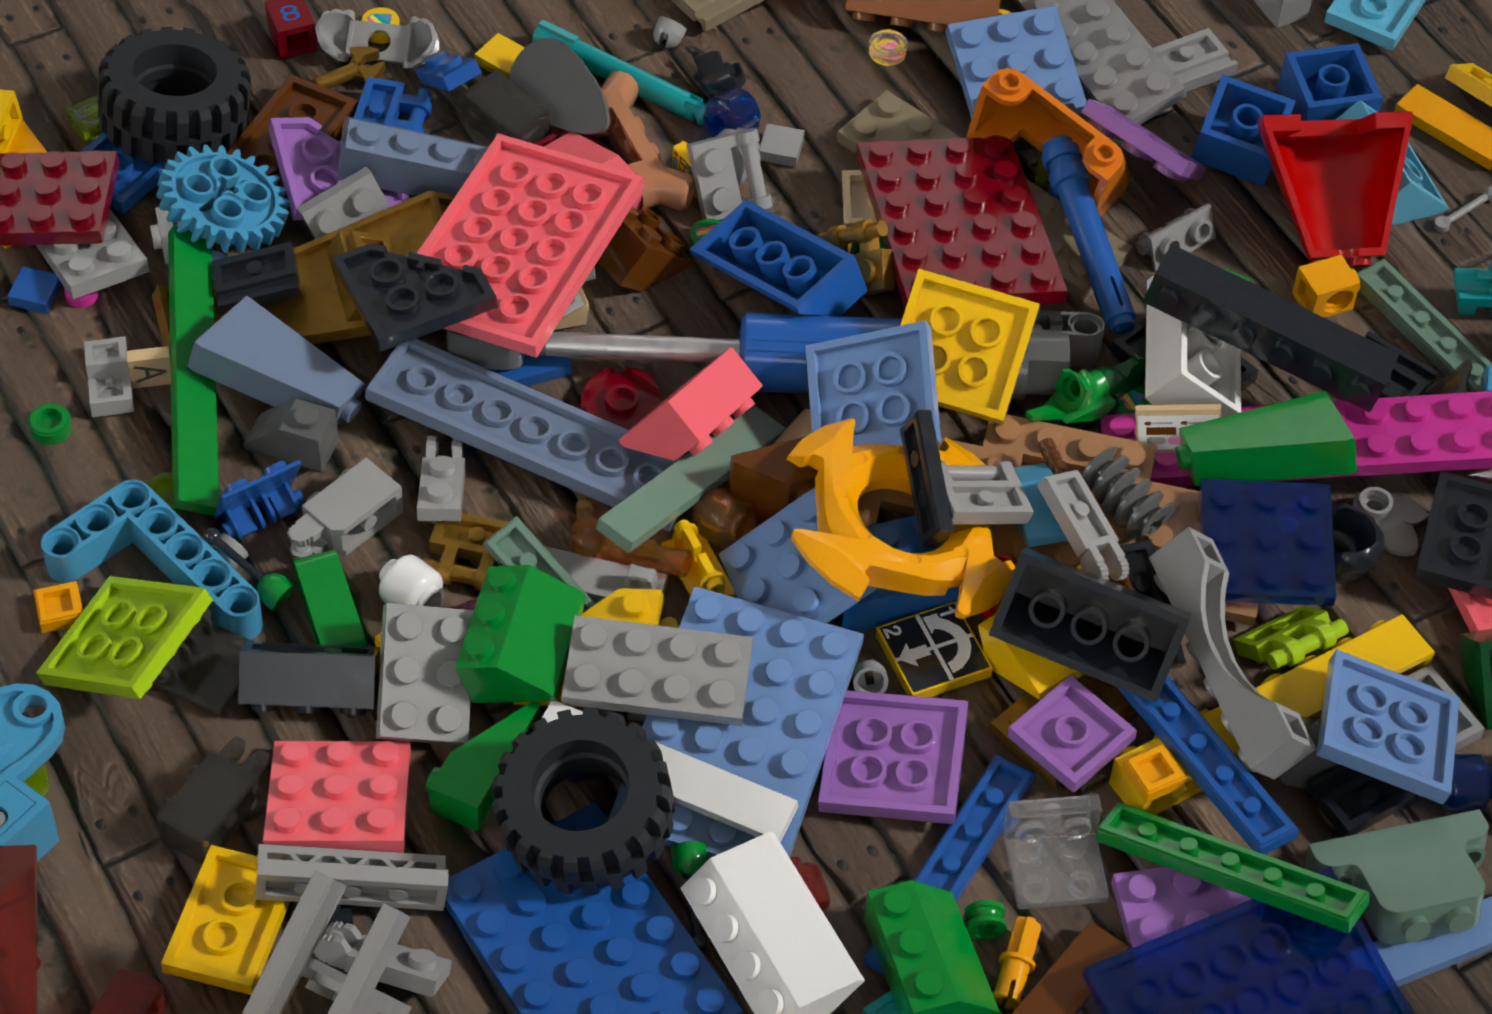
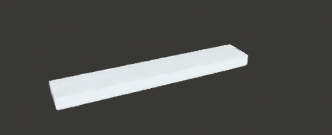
[542,701,798,843]

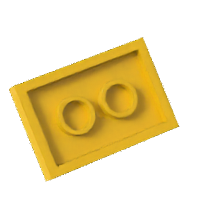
[161,845,290,995]

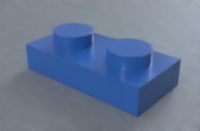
[415,51,482,91]

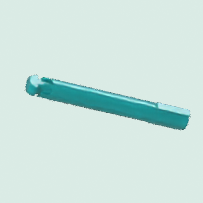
[532,20,716,125]

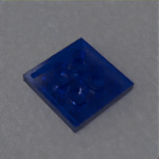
[1199,479,1336,606]

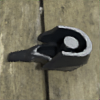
[685,45,746,98]

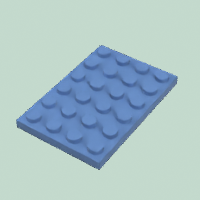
[608,586,864,859]

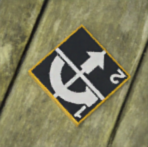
[875,601,993,698]

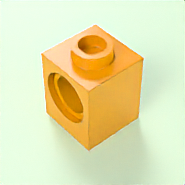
[1292,255,1360,318]

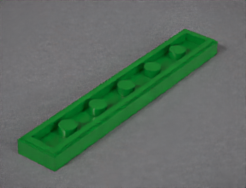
[1096,802,1369,934]

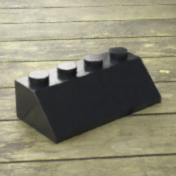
[988,547,1191,702]

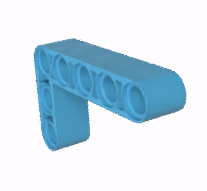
[41,480,263,642]

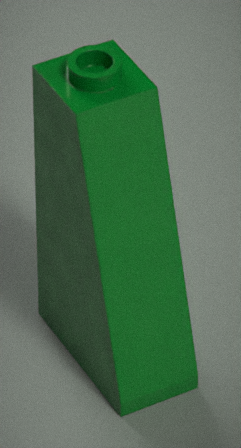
[1175,391,1357,486]

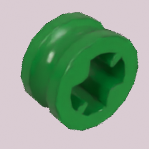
[964,900,1007,941]

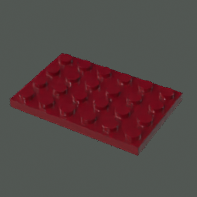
[856,136,1068,309]

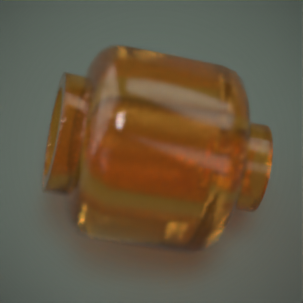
[692,487,756,550]

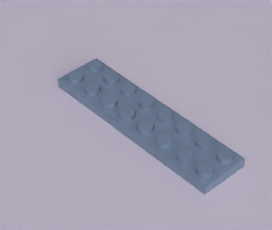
[365,339,685,532]

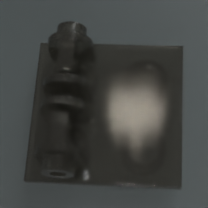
[152,608,254,715]

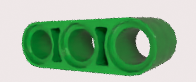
[292,549,367,646]

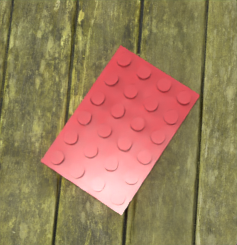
[417,133,644,358]

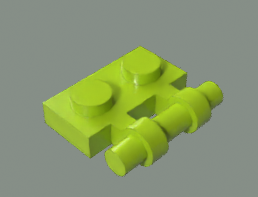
[1233,605,1349,670]

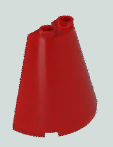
[1257,111,1413,268]

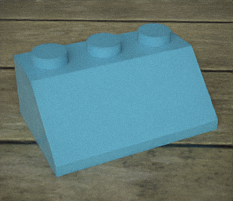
[1336,100,1449,225]

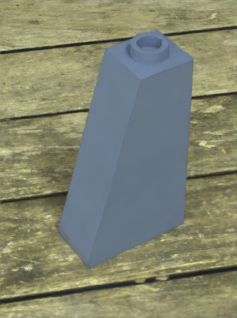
[187,296,365,426]

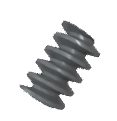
[1082,447,1176,540]

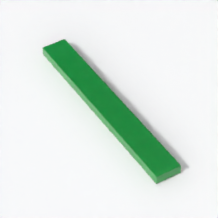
[168,225,219,516]

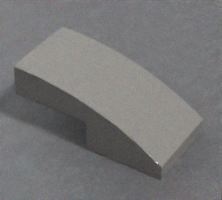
[84,336,134,417]

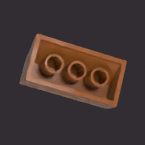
[845,0,1001,32]

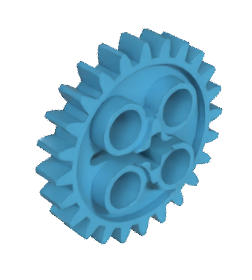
[156,145,290,253]

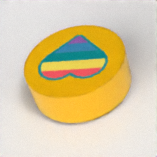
[361,7,400,44]

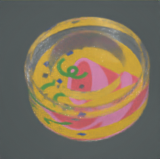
[869,29,907,66]

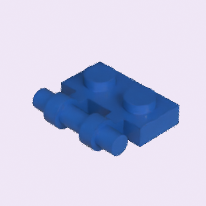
[354,77,433,133]

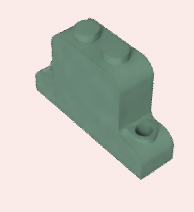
[1305,809,1489,944]

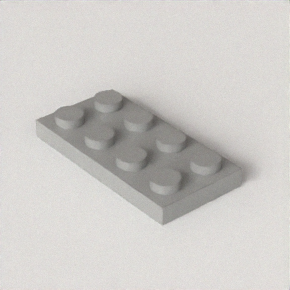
[562,615,753,726]

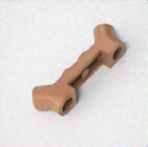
[595,71,695,211]

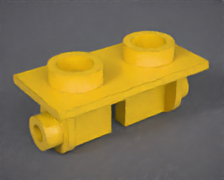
[661,520,736,597]

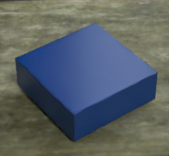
[7,267,63,314]

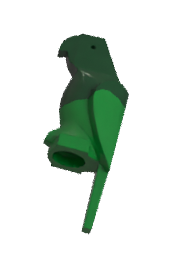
[1024,353,1146,424]

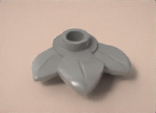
[1352,487,1429,556]

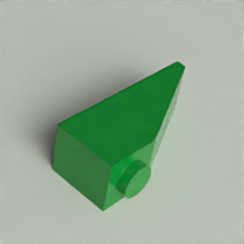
[426,702,541,832]

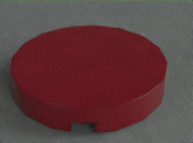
[580,367,663,430]

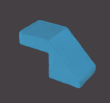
[1014,463,1068,548]

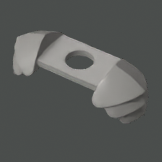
[316,9,439,68]

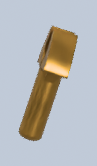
[313,46,386,89]

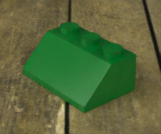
[455,565,587,703]
[863,880,1000,1014]

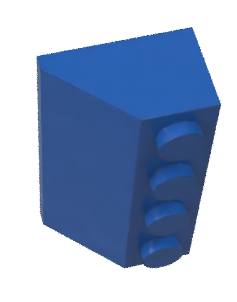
[689,199,868,316]

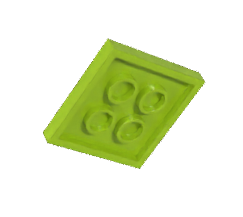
[36,576,213,700]

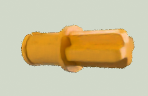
[993,916,1041,1010]

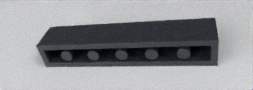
[1142,244,1399,412]

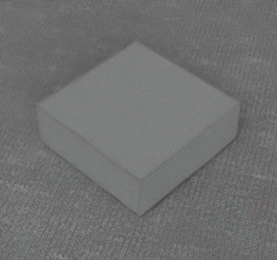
[759,123,805,167]

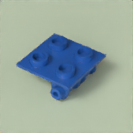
[213,460,306,540]

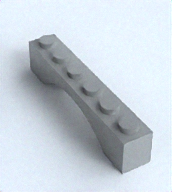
[1149,527,1317,780]

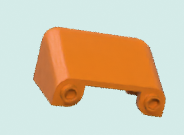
[966,68,1130,217]

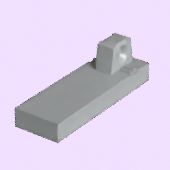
[544,546,668,604]

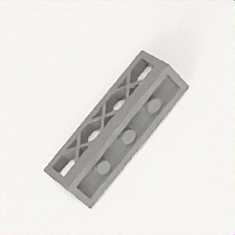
[255,844,449,911]

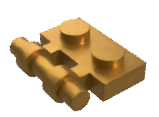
[817,219,895,296]
[423,513,508,591]

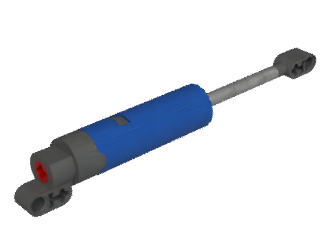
[446,311,1105,402]

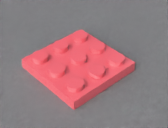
[263,741,411,853]

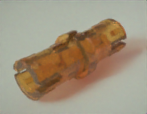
[601,537,692,577]

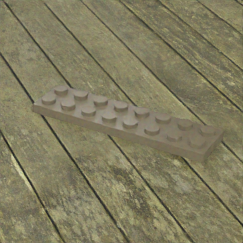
[837,90,1133,302]

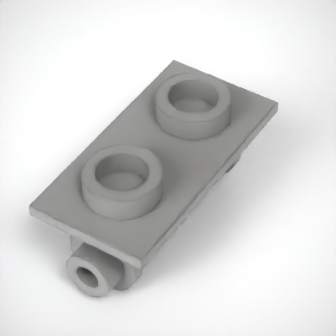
[1135,203,1216,271]

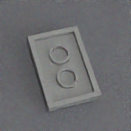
[36,209,150,299]
[376,603,474,746]

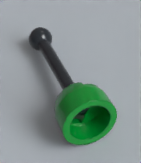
[203,528,296,612]
[670,841,708,951]

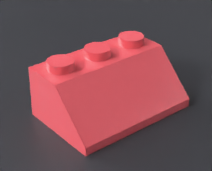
[618,347,763,461]

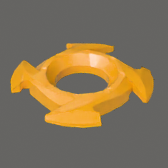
[786,418,1015,619]

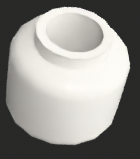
[379,554,444,607]

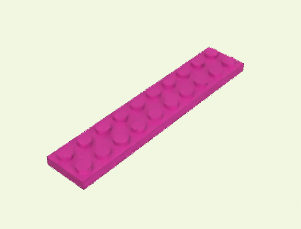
[1100,391,1492,487]

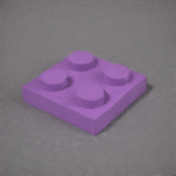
[1007,675,1137,793]

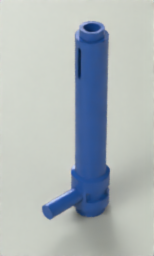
[1041,135,1136,334]

